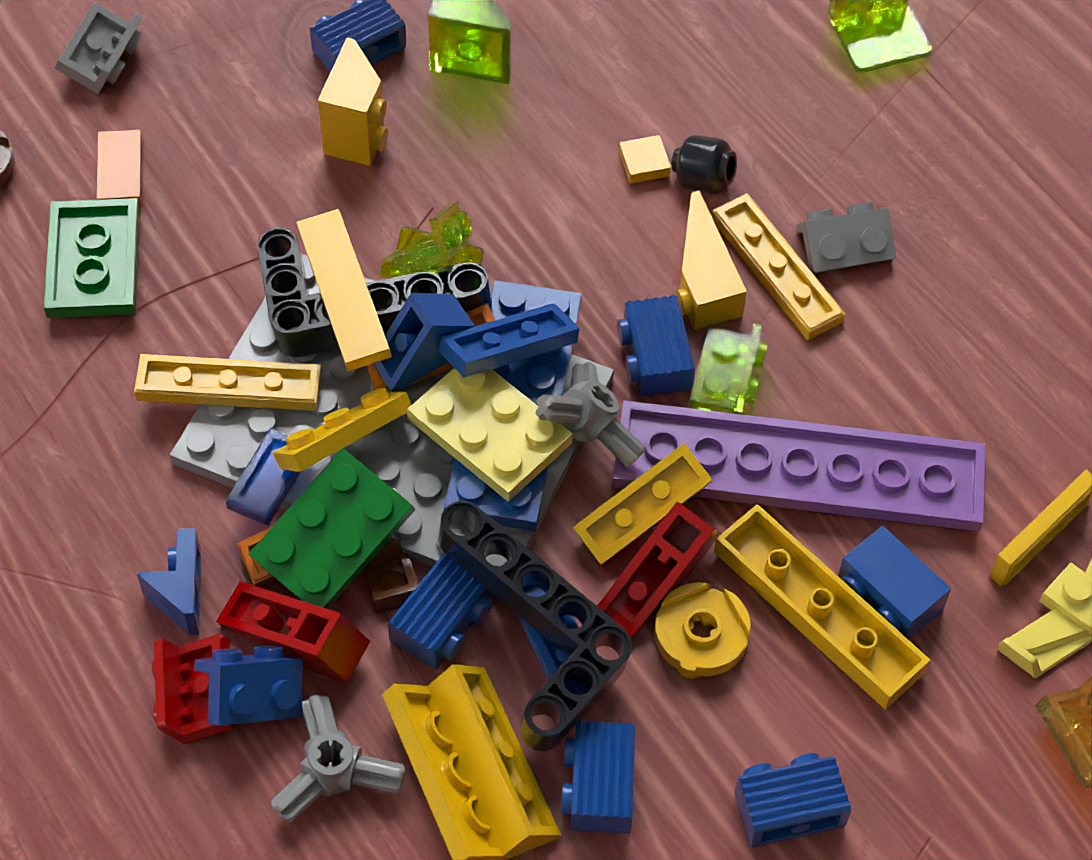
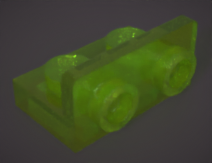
[689,323,768,414]

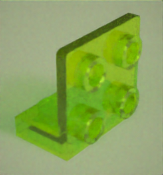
[827,0,932,73]

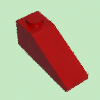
[597,501,721,641]
[216,581,371,683]

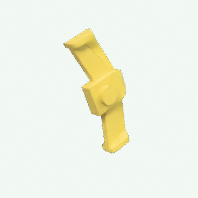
[997,559,1092,679]

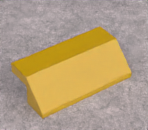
[382,664,561,860]

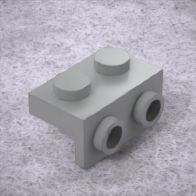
[54,2,143,94]
[796,202,897,273]

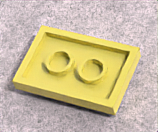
[407,368,573,502]

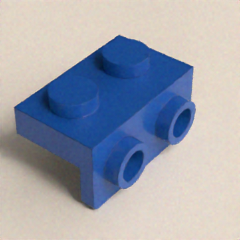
[195,646,303,726]

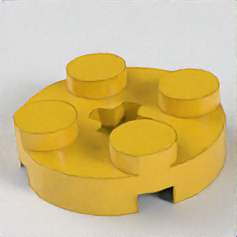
[654,582,751,679]

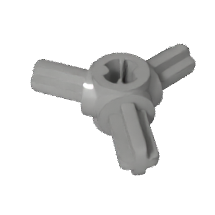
[536,362,645,466]
[271,694,405,822]

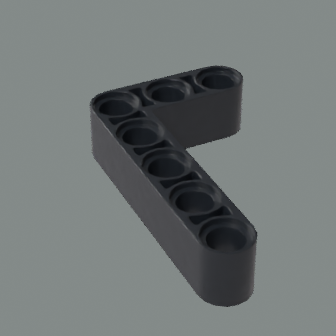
[258,227,492,357]
[438,500,632,751]

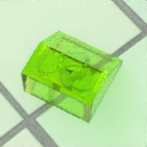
[428,0,512,84]

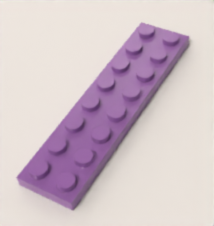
[612,400,986,531]

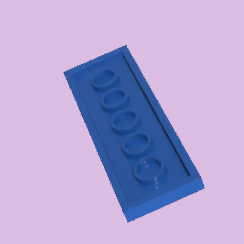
[444,280,582,531]

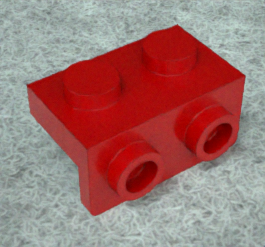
[152,633,234,744]

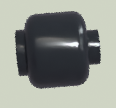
[671,135,737,193]

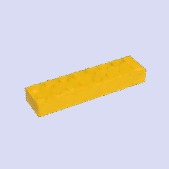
[714,504,931,710]

